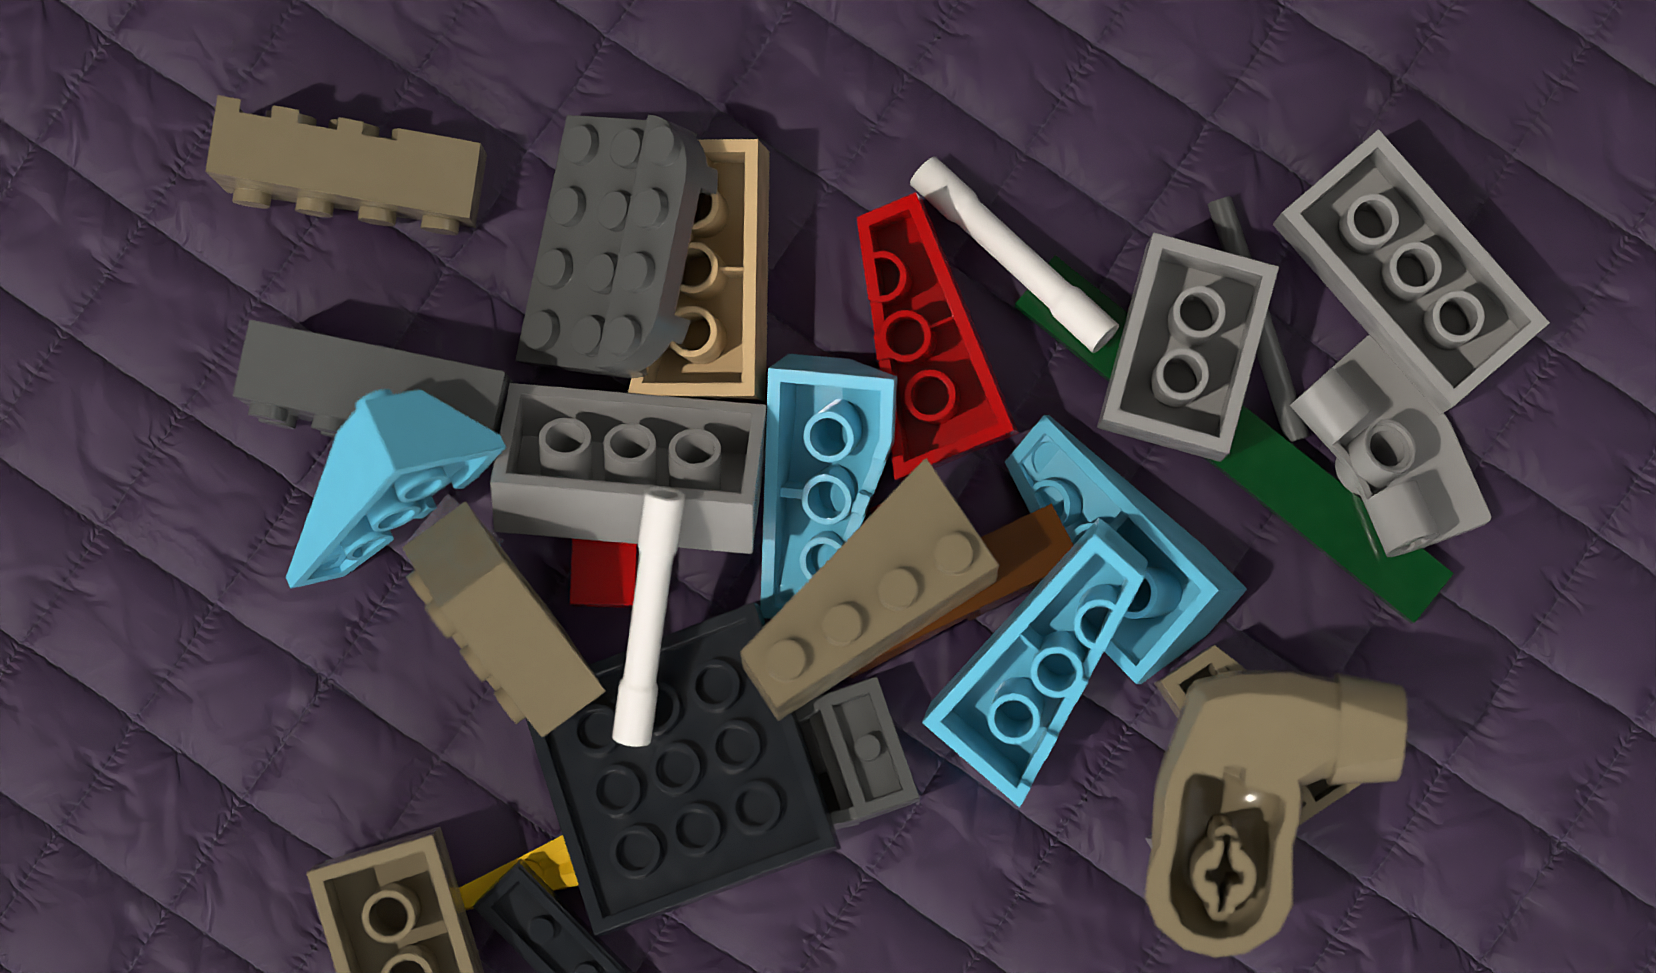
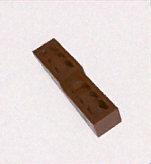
[850,503,1074,678]

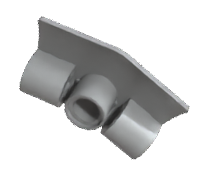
[1289,335,1491,557]

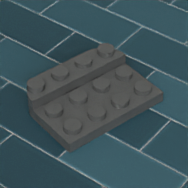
[515,115,718,378]

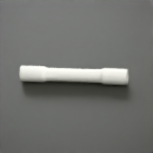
[910,157,1119,353]
[612,487,685,747]

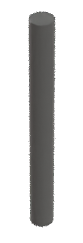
[1207,196,1310,443]

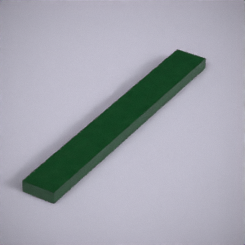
[1014,255,1454,624]

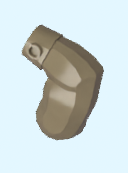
[1145,670,1407,957]

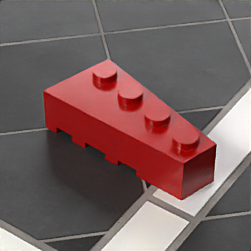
[856,192,1019,482]

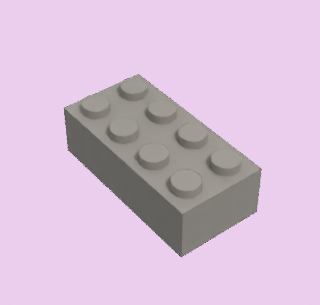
[1273,129,1549,415]
[491,383,766,554]

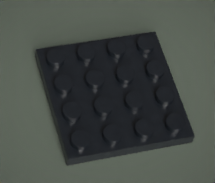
[526,602,841,937]

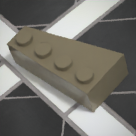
[740,458,999,721]

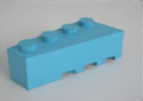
[922,518,1148,807]

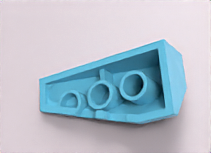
[760,354,897,619]
[286,389,506,589]
[1005,415,1247,684]

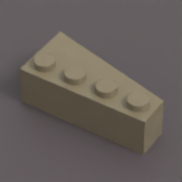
[205,95,487,235]

